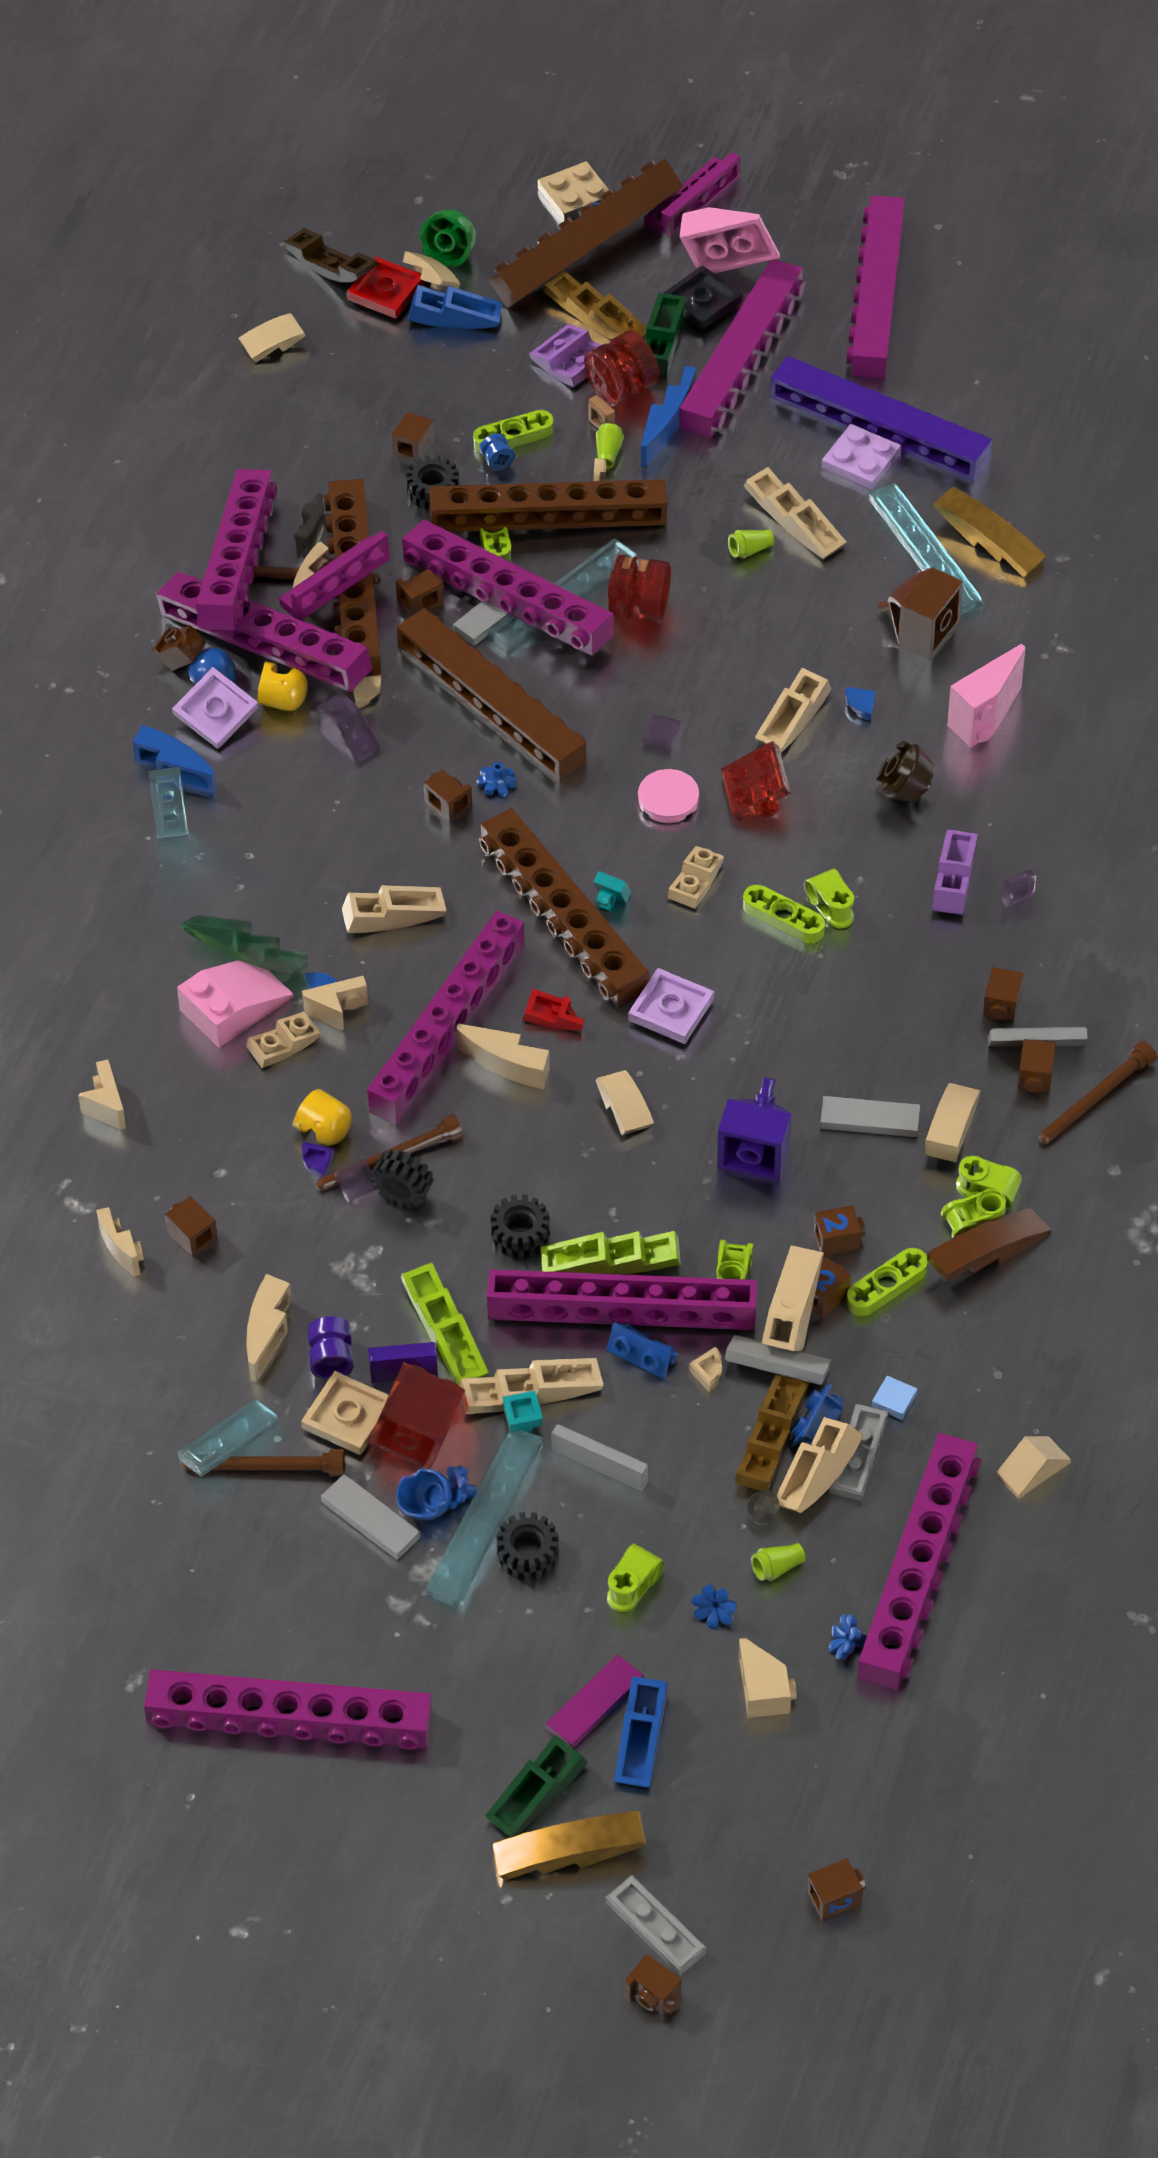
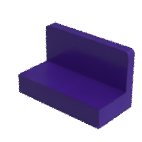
[368,1342,438,1383]

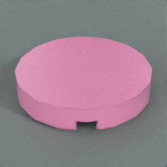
[638,769,699,823]

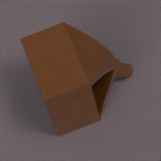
[878,567,963,660]

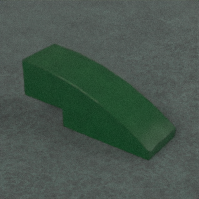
[639,293,686,378]
[485,1735,588,1838]

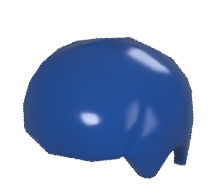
[188,647,237,684]
[396,1468,452,1521]

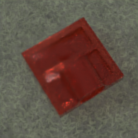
[721,741,791,821]

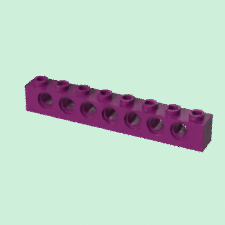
[196,469,278,631]
[402,519,614,656]
[156,571,372,692]
[367,910,525,1125]
[487,1269,757,1330]
[857,1432,982,1690]
[144,1669,432,1749]

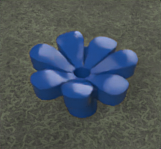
[476,762,517,798]
[446,1465,477,1509]
[691,1584,737,1629]
[829,1614,867,1660]

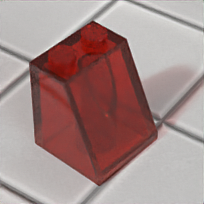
[368,1362,466,1469]

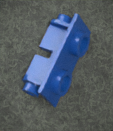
[606,1322,678,1379]
[788,1383,843,1449]

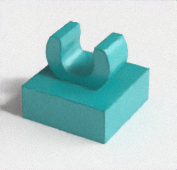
[593,871,631,912]
[502,1391,543,1434]

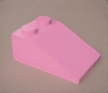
[680,207,780,274]
[947,644,1025,748]
[177,956,294,1048]

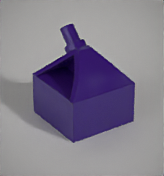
[717,1077,792,1182]

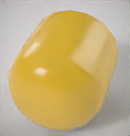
[257,661,308,711]
[292,1089,352,1146]

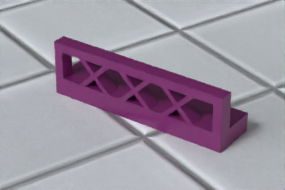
[644,152,741,237]
[279,531,390,620]

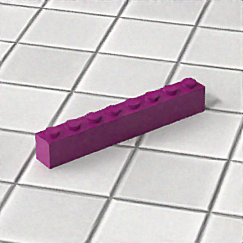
[846,195,904,379]
[679,259,806,439]

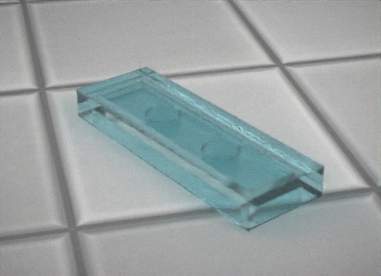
[148,767,188,839]
[178,1399,278,1477]

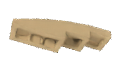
[744,467,847,559]
[459,1358,604,1414]

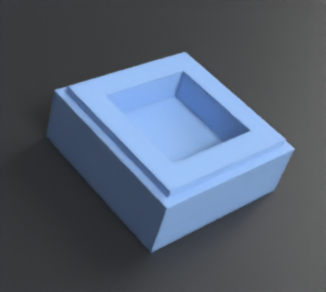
[872,1376,917,1420]

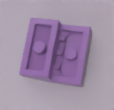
[529,324,613,387]

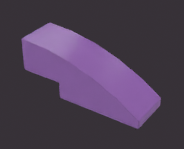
[932,829,978,915]

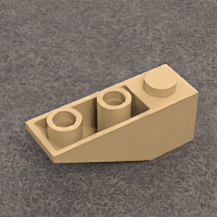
[762,1245,824,1351]

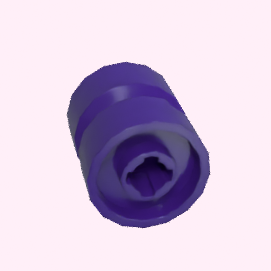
[308,1316,354,1380]

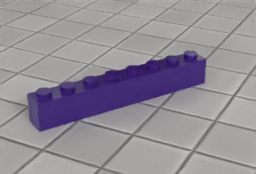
[770,356,992,482]

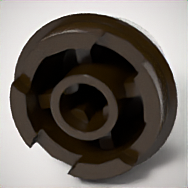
[876,741,935,803]

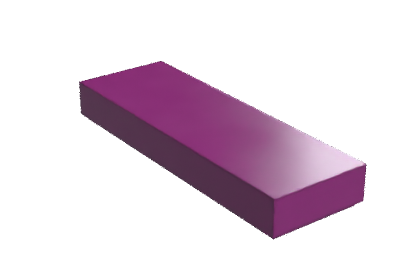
[546,1654,644,1749]

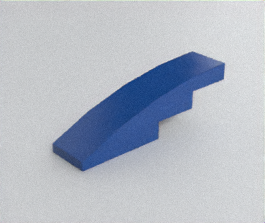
[641,366,696,467]

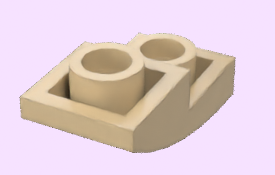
[403,251,460,292]
[239,313,306,363]
[293,541,329,588]
[667,846,724,909]
[246,1012,320,1068]
[595,1070,654,1135]
[96,1207,144,1276]

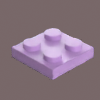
[821,424,901,490]
[172,667,259,749]
[628,968,714,1044]

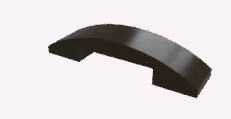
[284,228,378,282]

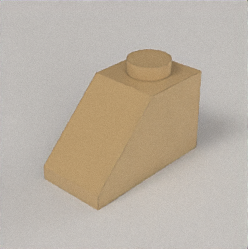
[739,1638,797,1718]

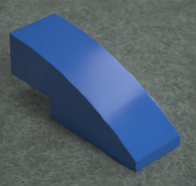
[408,285,502,329]
[132,725,217,795]
[614,1676,669,1788]

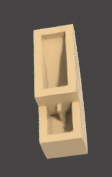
[755,668,831,752]
[342,885,447,933]
[456,1024,550,1089]
[925,1083,981,1162]
[246,1274,292,1383]
[773,1417,864,1513]

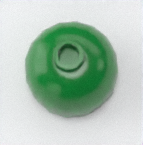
[419,209,477,268]

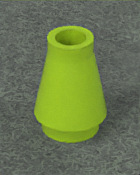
[596,423,624,469]
[728,529,774,559]
[751,1543,805,1582]

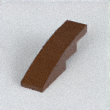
[927,1208,1051,1282]

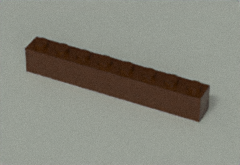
[488,158,684,308]
[397,608,587,781]

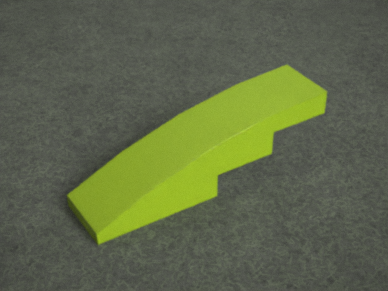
[541,1231,681,1275]
[401,1262,489,1387]

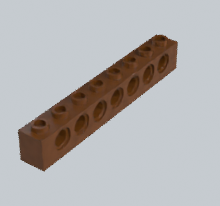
[324,479,381,676]
[429,479,668,532]
[479,808,649,1008]

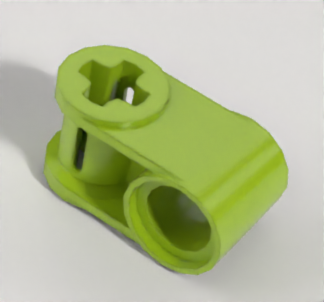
[804,868,855,929]
[956,1156,1022,1209]
[940,1189,1006,1238]
[716,1239,754,1280]
[607,1543,665,1612]

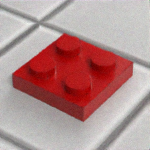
[347,256,425,319]

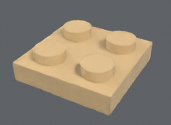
[538,161,609,221]
[301,1371,394,1455]

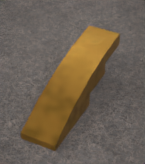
[543,270,647,349]
[932,487,1046,578]
[735,1374,810,1492]
[493,1810,647,1881]

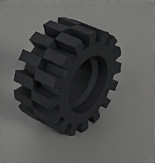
[406,455,459,509]
[369,1149,434,1208]
[490,1194,550,1258]
[496,1512,559,1580]

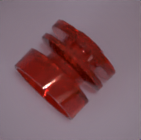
[584,330,659,406]
[608,554,671,624]

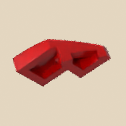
[522,988,584,1031]

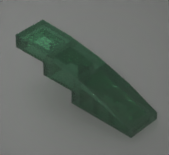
[181,915,308,974]

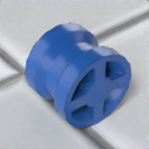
[480,433,515,471]

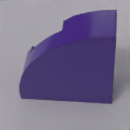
[302,1142,335,1179]

